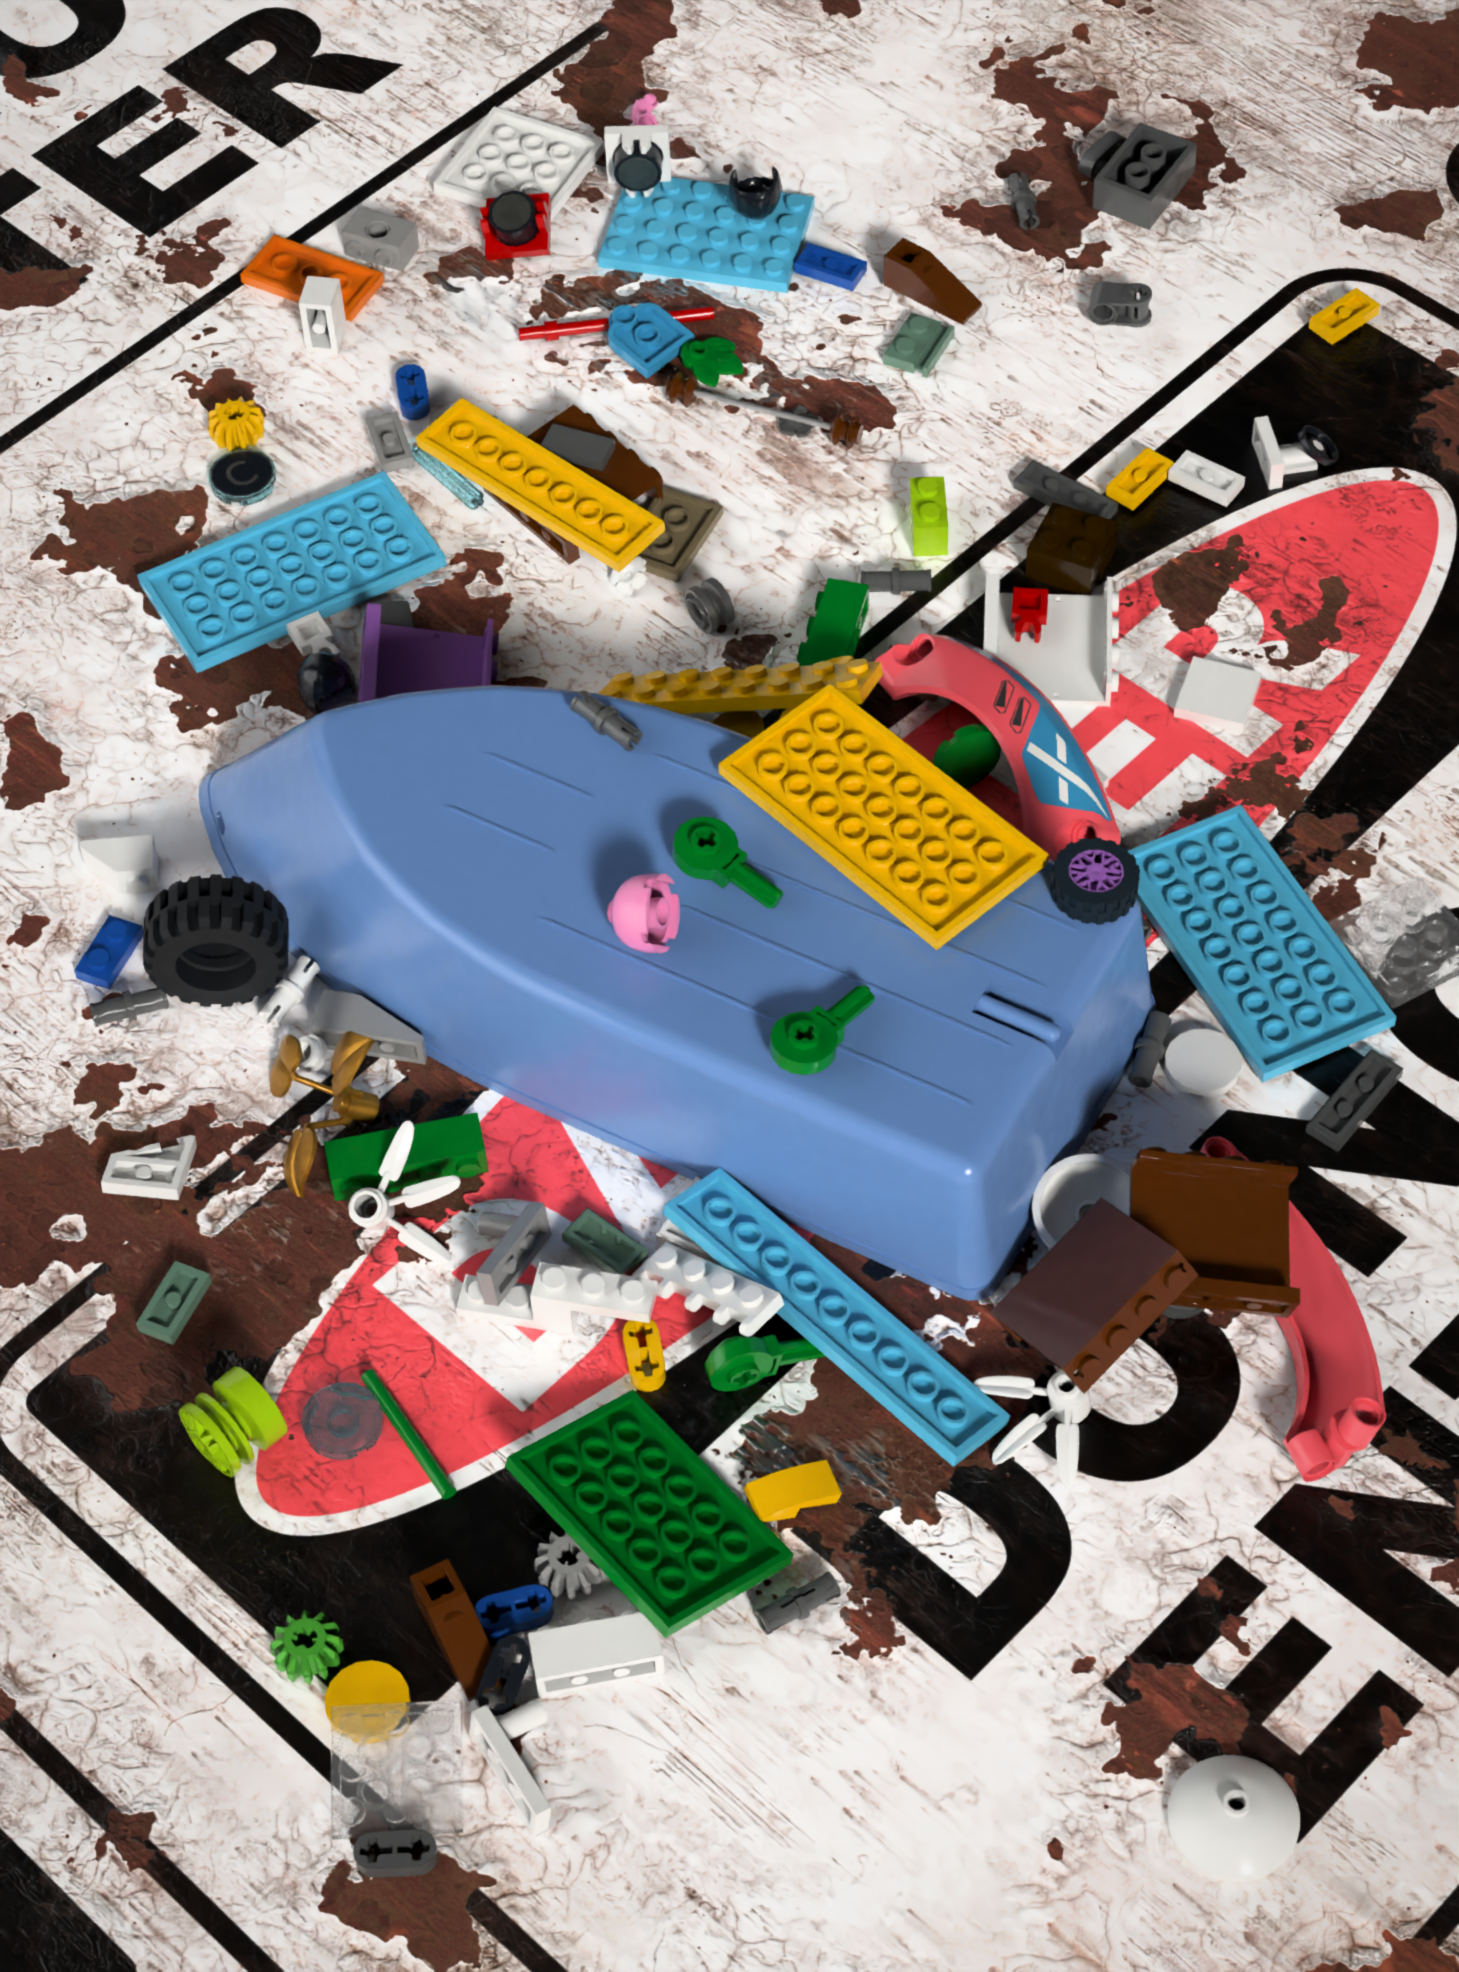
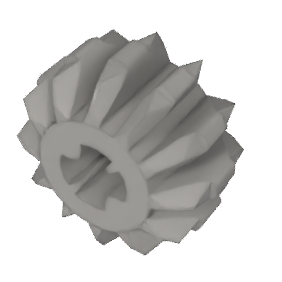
[534,1531,603,1602]

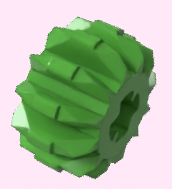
[270,1609,344,1686]

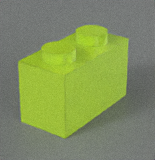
[909,476,948,557]

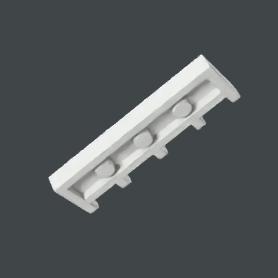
[632,1242,784,1337]

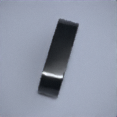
[474,1636,531,1716]

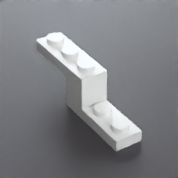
[456,1261,658,1335]

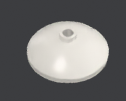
[1032,1153,1130,1249]
[1167,1755,1300,1882]

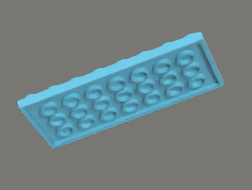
[137,471,447,673]
[1128,805,1396,1083]

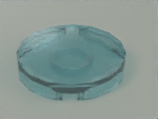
[301,1382,384,1460]

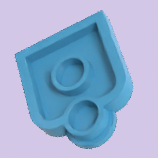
[608,303,694,379]

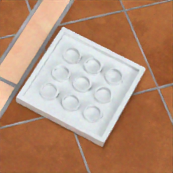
[433,106,605,221]

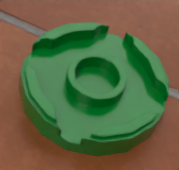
[933,724,1001,789]

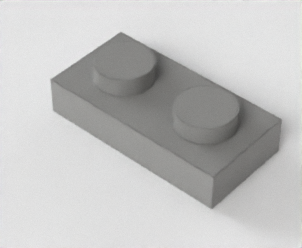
[365,411,415,473]

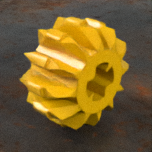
[208,396,265,453]

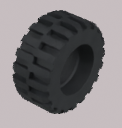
[143,874,289,1007]

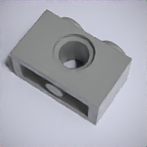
[342,207,419,272]

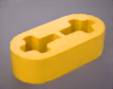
[623,1319,666,1392]

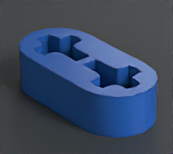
[395,364,430,420]
[474,1584,554,1639]

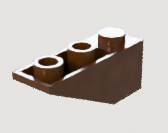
[884,238,982,325]
[410,1558,504,1702]

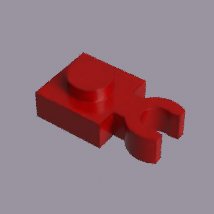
[1011,587,1049,643]

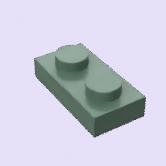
[136,1261,212,1345]

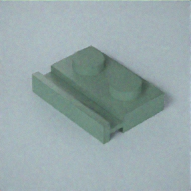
[883,312,955,378]

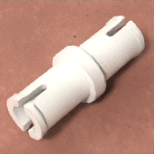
[258,956,320,1028]

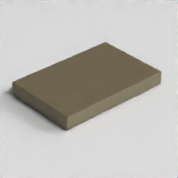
[638,486,723,583]

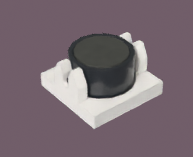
[604,124,671,198]

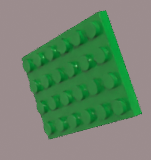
[505,1390,794,1638]

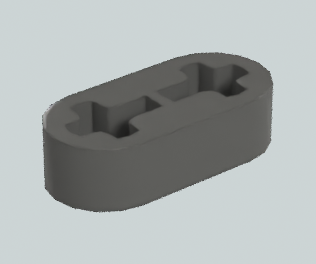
[1078,131,1126,180]
[353,1829,438,1878]

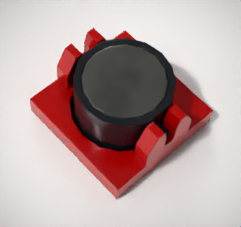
[480,191,551,260]

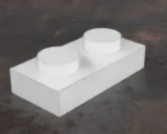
[1168,450,1245,507]

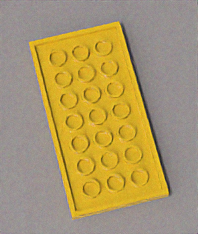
[719,683,1049,950]

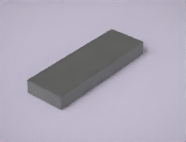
[1014,460,1118,519]
[1305,1049,1404,1152]

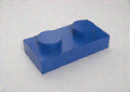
[794,243,867,291]
[74,915,144,990]

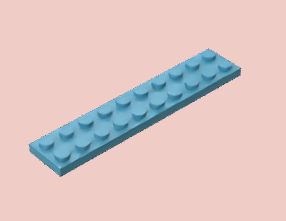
[663,1167,1010,1467]

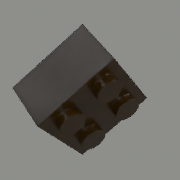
[1025,502,1118,595]

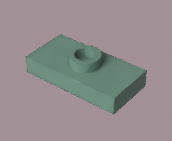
[562,1207,648,1276]

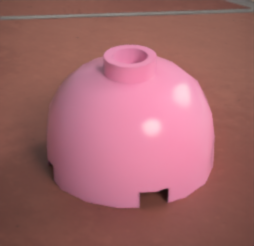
[607,873,680,953]

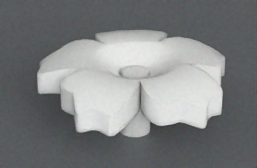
[609,556,648,597]

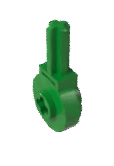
[672,816,783,909]
[769,985,875,1075]
[705,1334,826,1392]

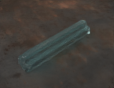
[412,446,484,510]

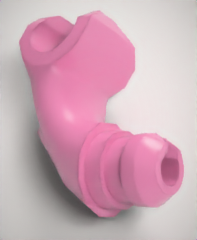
[631,93,659,126]

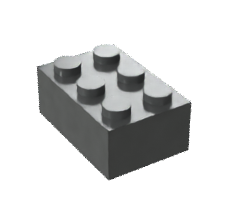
[1093,122,1197,230]

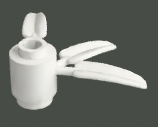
[348,1120,461,1265]
[973,1370,1092,1489]

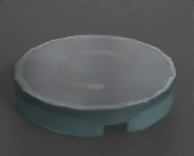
[209,449,277,506]

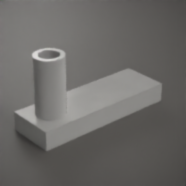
[476,1201,552,1306]

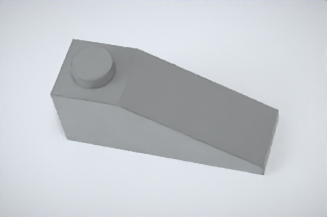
[311,989,427,1065]

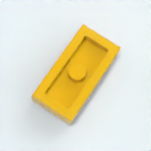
[1309,288,1380,345]
[1106,447,1175,511]

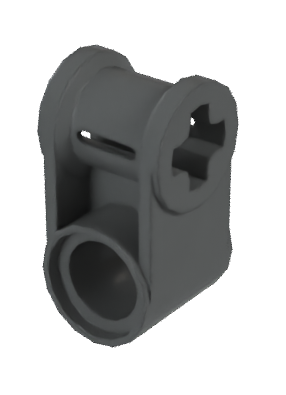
[1088,281,1152,328]

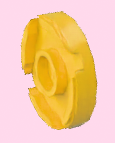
[325,1660,411,1745]

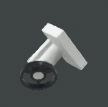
[1252,416,1339,490]

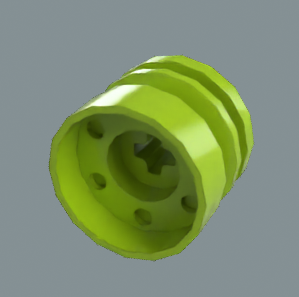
[178,1366,288,1477]

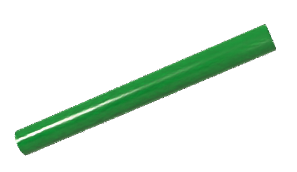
[361,1369,457,1499]

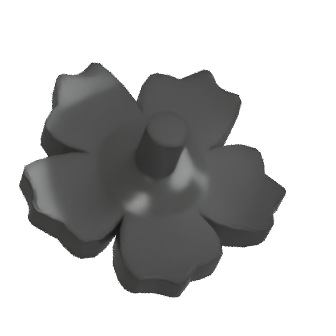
[778,405,818,438]

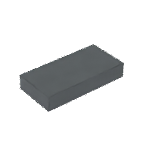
[540,424,616,472]

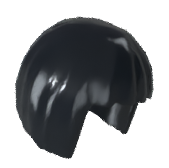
[729,167,782,220]
[296,651,356,714]

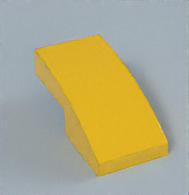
[744,1460,842,1522]

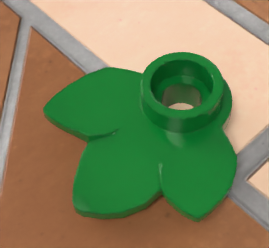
[680,337,744,388]

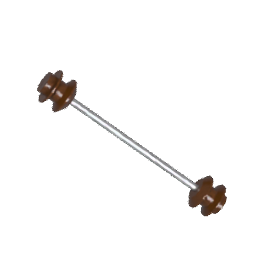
[665,371,863,449]

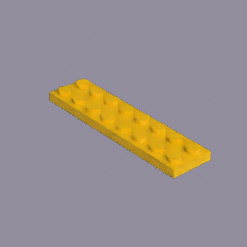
[416,398,665,572]
[599,659,883,714]

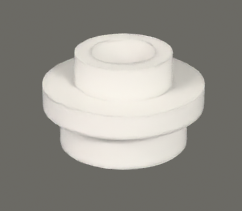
[298,1035,327,1073]

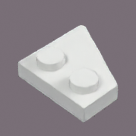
[101,1135,197,1200]

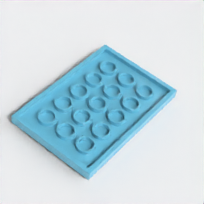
[598,177,815,293]

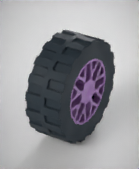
[1051,837,1140,925]

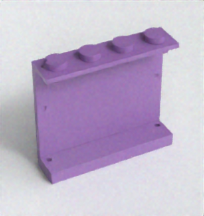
[358,603,499,703]

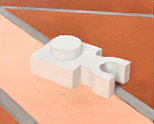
[286,611,341,658]

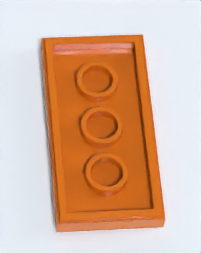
[240,234,385,322]

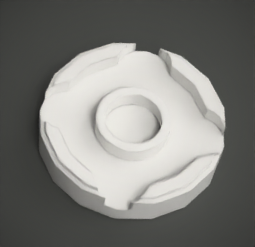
[1164,1029,1241,1098]

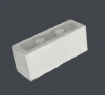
[528,1609,665,1698]

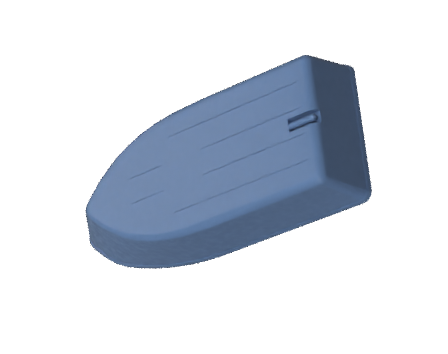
[198,685,1156,1301]

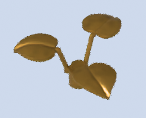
[270,1031,379,1198]

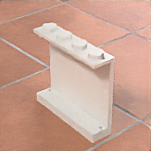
[983,573,1119,707]

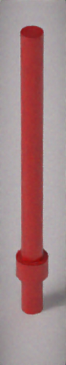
[518,306,714,341]

